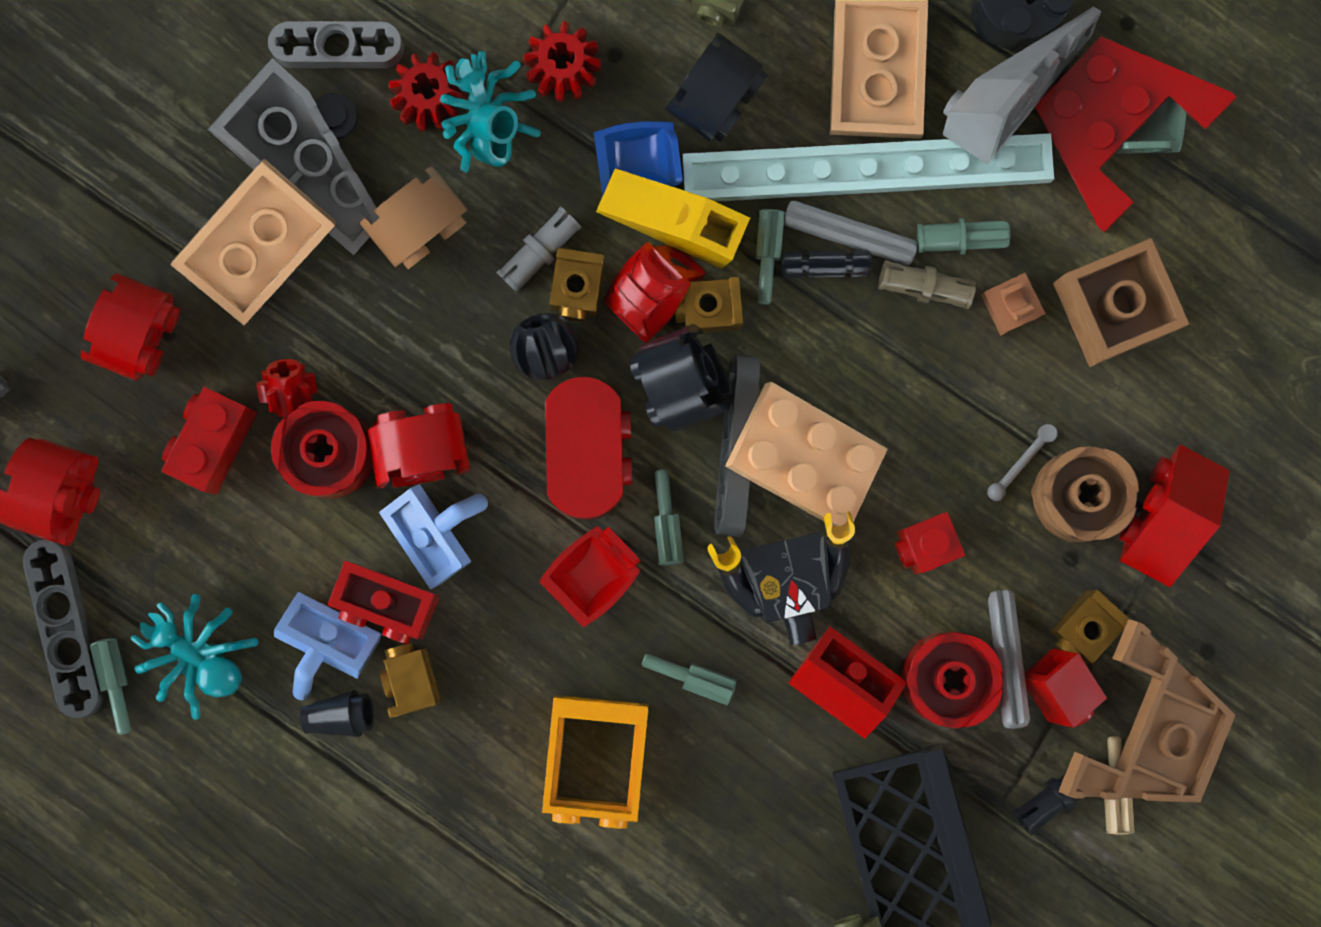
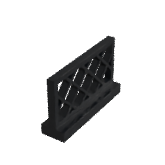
[832,743,993,927]

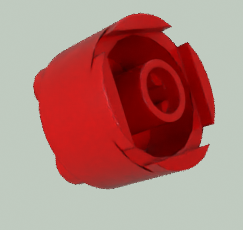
[81,273,181,381]
[271,401,373,499]
[367,403,470,488]
[0,437,100,546]
[900,631,1003,728]

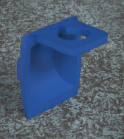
[594,121,683,196]

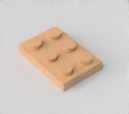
[830,0,928,139]
[170,159,336,325]
[725,382,888,526]

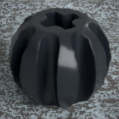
[509,313,579,380]

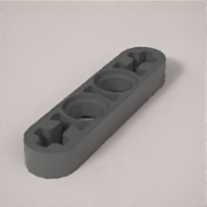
[714,354,760,537]
[23,540,105,718]

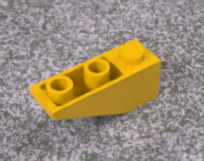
[596,168,750,269]

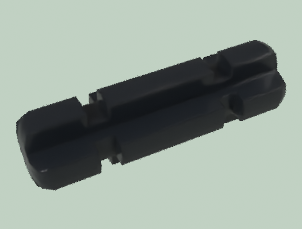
[781,250,872,278]

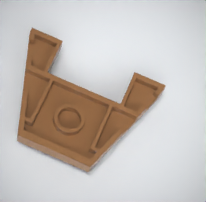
[1058,619,1235,803]

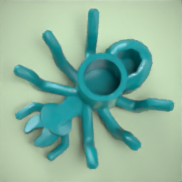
[440,51,541,173]
[131,594,259,720]

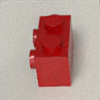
[161,386,258,495]
[327,560,440,645]
[788,626,908,739]

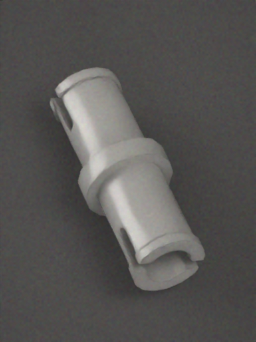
[496,206,582,293]

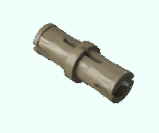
[878,260,976,309]

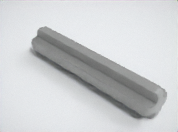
[784,201,918,265]
[988,590,1030,729]

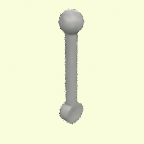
[987,424,1058,501]

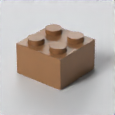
[1053,238,1189,368]

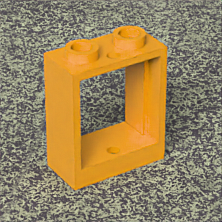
[542,695,649,829]

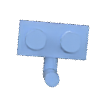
[379,484,488,590]
[274,592,381,700]

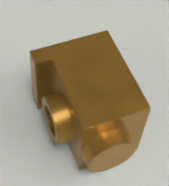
[549,248,605,322]
[675,277,743,333]
[1050,590,1129,664]
[380,643,441,718]

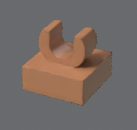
[981,273,1045,336]

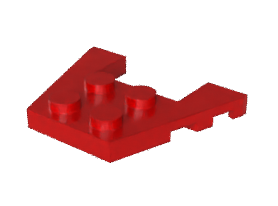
[1035,36,1236,233]

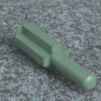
[755,209,786,305]
[654,469,686,566]
[89,638,131,735]
[641,654,737,705]

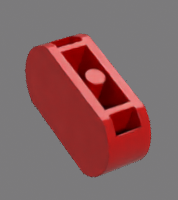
[545,377,632,520]

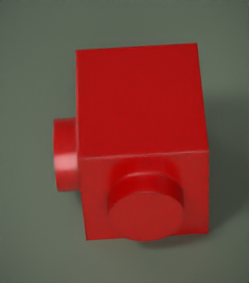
[895,512,966,574]
[1024,649,1107,728]

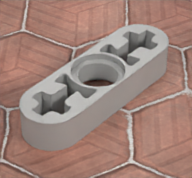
[268,21,404,68]

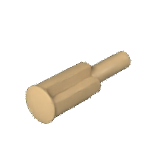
[1104,736,1135,835]

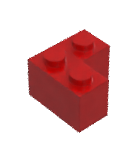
[1119,444,1230,587]

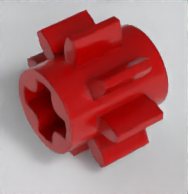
[256,359,318,417]

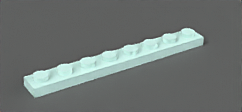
[682,133,1054,202]

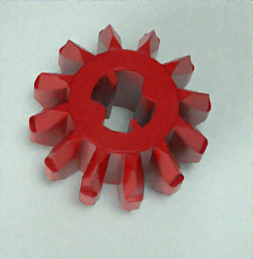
[523,21,602,103]
[388,51,467,132]

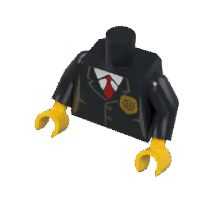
[708,511,855,646]

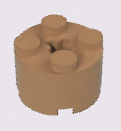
[359,165,468,269]
[1031,446,1139,543]

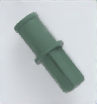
[917,218,1011,255]

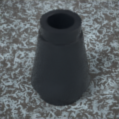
[300,690,374,737]

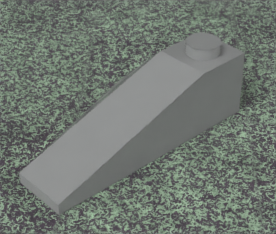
[943,6,1101,165]
[207,58,379,255]

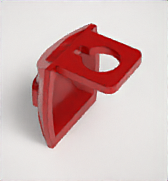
[603,242,706,344]
[538,526,641,628]

